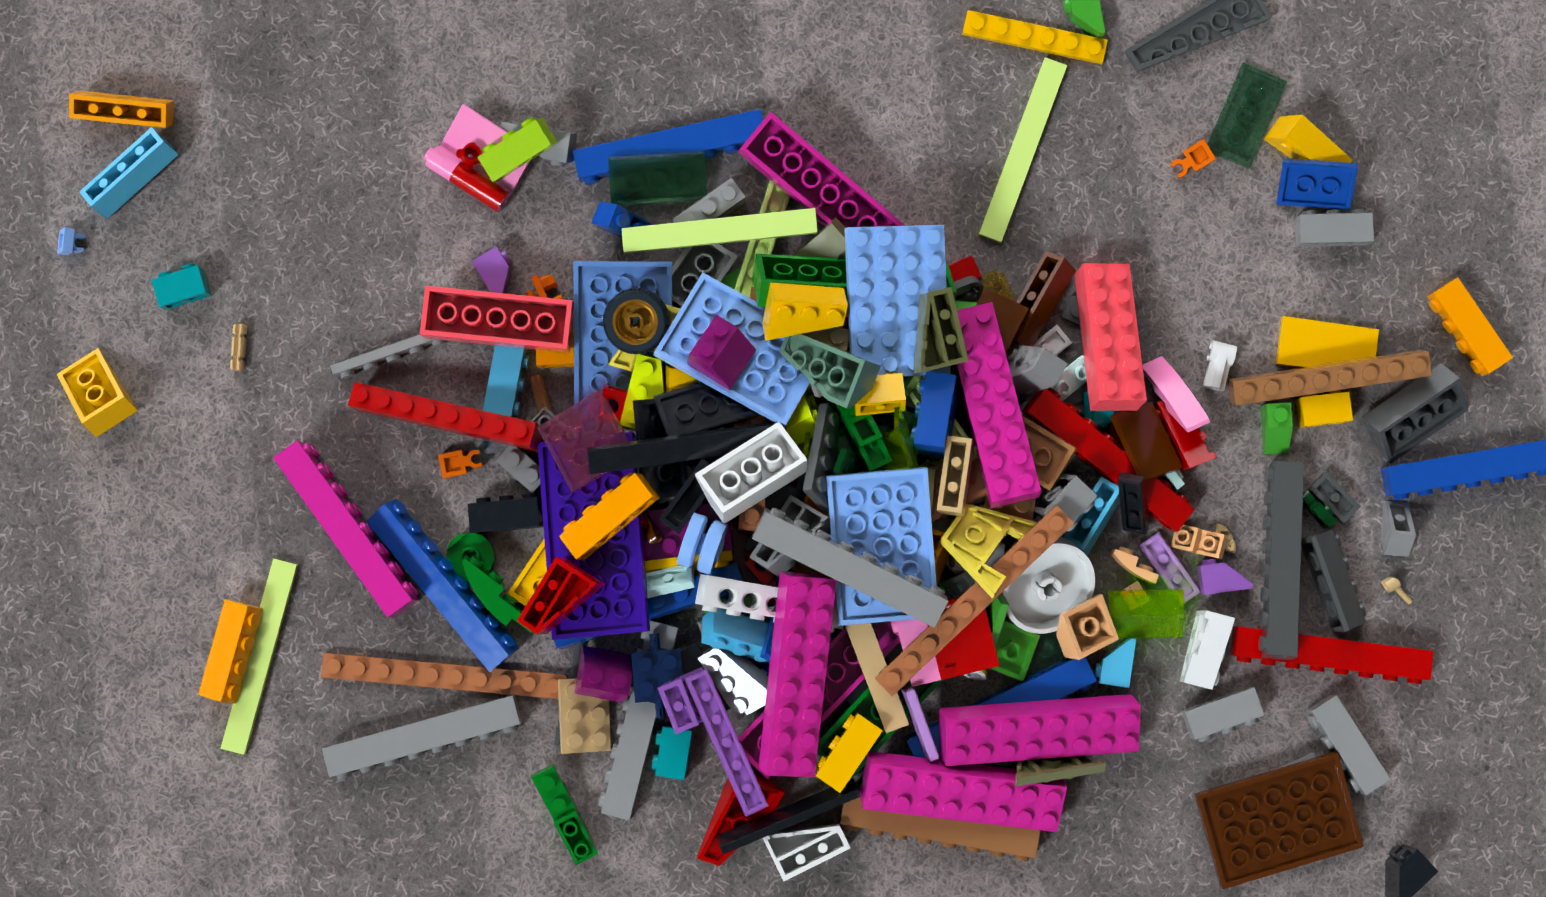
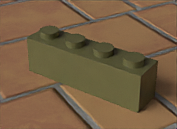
[792,218,846,258]

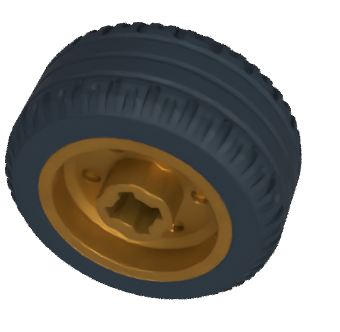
[603,288,670,354]

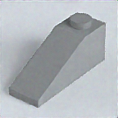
[501,121,577,166]

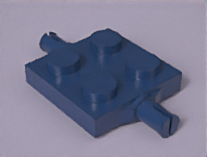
[631,633,683,718]

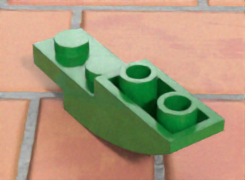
[833,403,893,472]
[462,555,532,633]
[531,764,598,865]

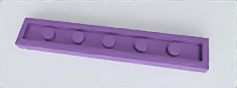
[684,669,769,817]

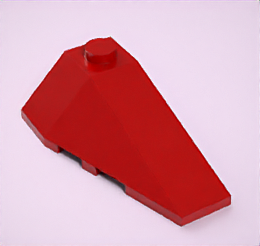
[697,769,784,866]

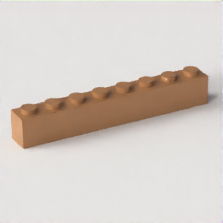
[1227,350,1432,406]
[839,797,1040,861]

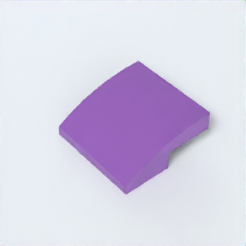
[657,667,703,734]

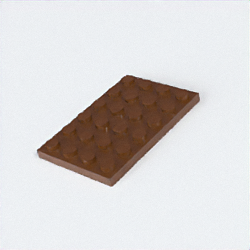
[1194,752,1364,889]

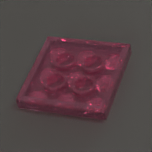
[537,390,630,492]

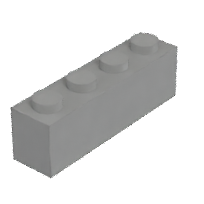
[1307,694,1391,795]

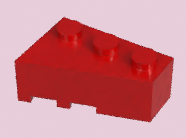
[1153,400,1217,472]
[517,557,605,635]

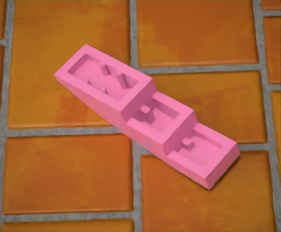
[1142,356,1210,432]

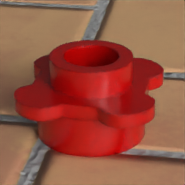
[456,142,481,170]

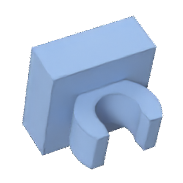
[57,227,85,255]

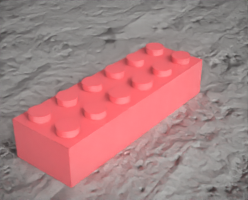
[1074,263,1147,411]
[420,286,574,353]

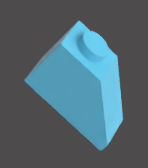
[1093,638,1136,688]

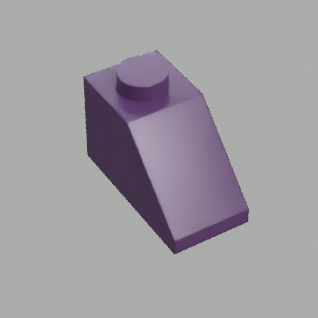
[471,247,512,294]
[1196,559,1253,595]

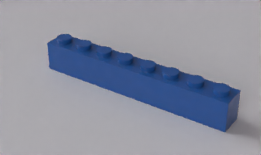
[572,109,763,185]
[1381,440,1546,500]
[366,499,519,672]
[554,563,745,649]
[905,657,1097,758]

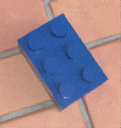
[911,371,960,459]

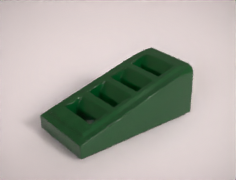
[834,448,863,474]

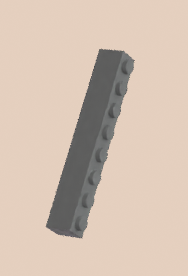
[1258,460,1304,660]

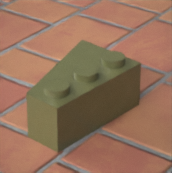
[913,287,969,374]

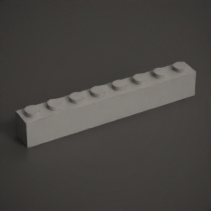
[752,507,948,628]
[598,621,679,820]
[322,695,523,780]

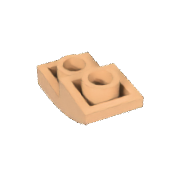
[1170,525,1228,560]
[1111,547,1159,584]

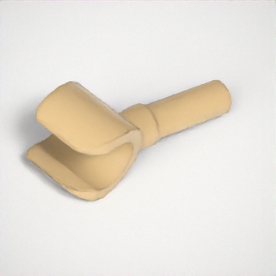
[1381,577,1413,604]

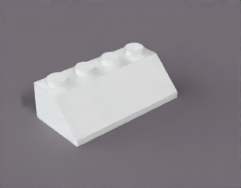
[695,422,807,524]

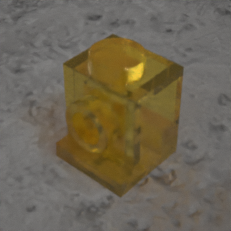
[980,270,1016,301]

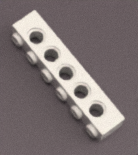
[695,574,844,633]

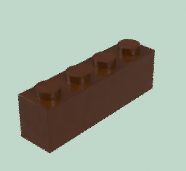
[1011,251,1076,347]

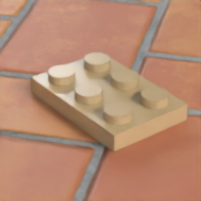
[558,678,611,754]

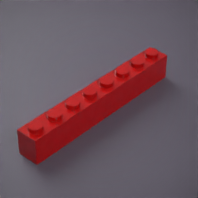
[348,382,544,452]
[1022,387,1195,532]
[1230,626,1434,684]

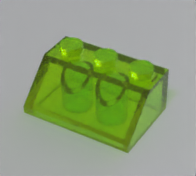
[1107,588,1184,638]

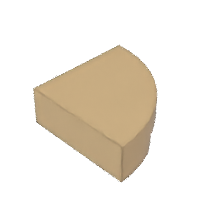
[1214,523,1236,554]

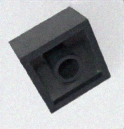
[1385,844,1439,897]

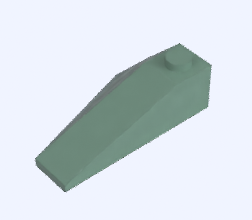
[779,334,881,409]

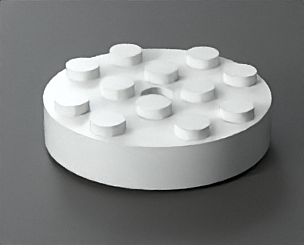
[1002,537,1095,634]

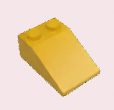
[57,348,138,437]

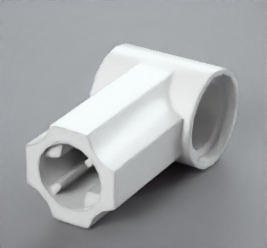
[1203,340,1237,391]

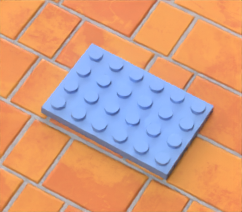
[844,225,951,376]
[654,272,810,428]
[826,467,937,626]

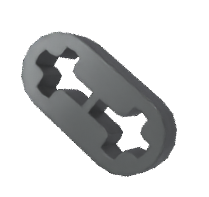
[954,276,983,302]

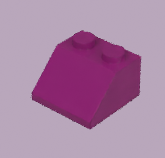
[687,314,756,390]
[575,645,632,703]

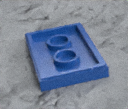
[1276,158,1358,210]

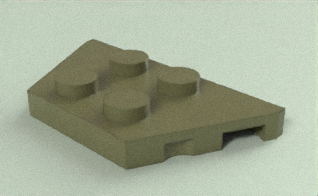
[1015,755,1106,786]

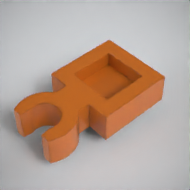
[1170,139,1216,178]
[438,450,484,479]

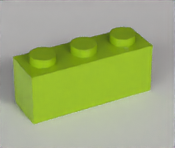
[477,117,558,182]

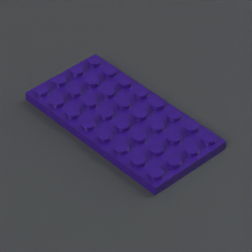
[537,432,650,640]

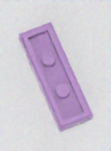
[1138,532,1201,606]
[901,685,939,762]

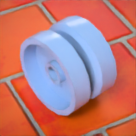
[677,513,728,575]

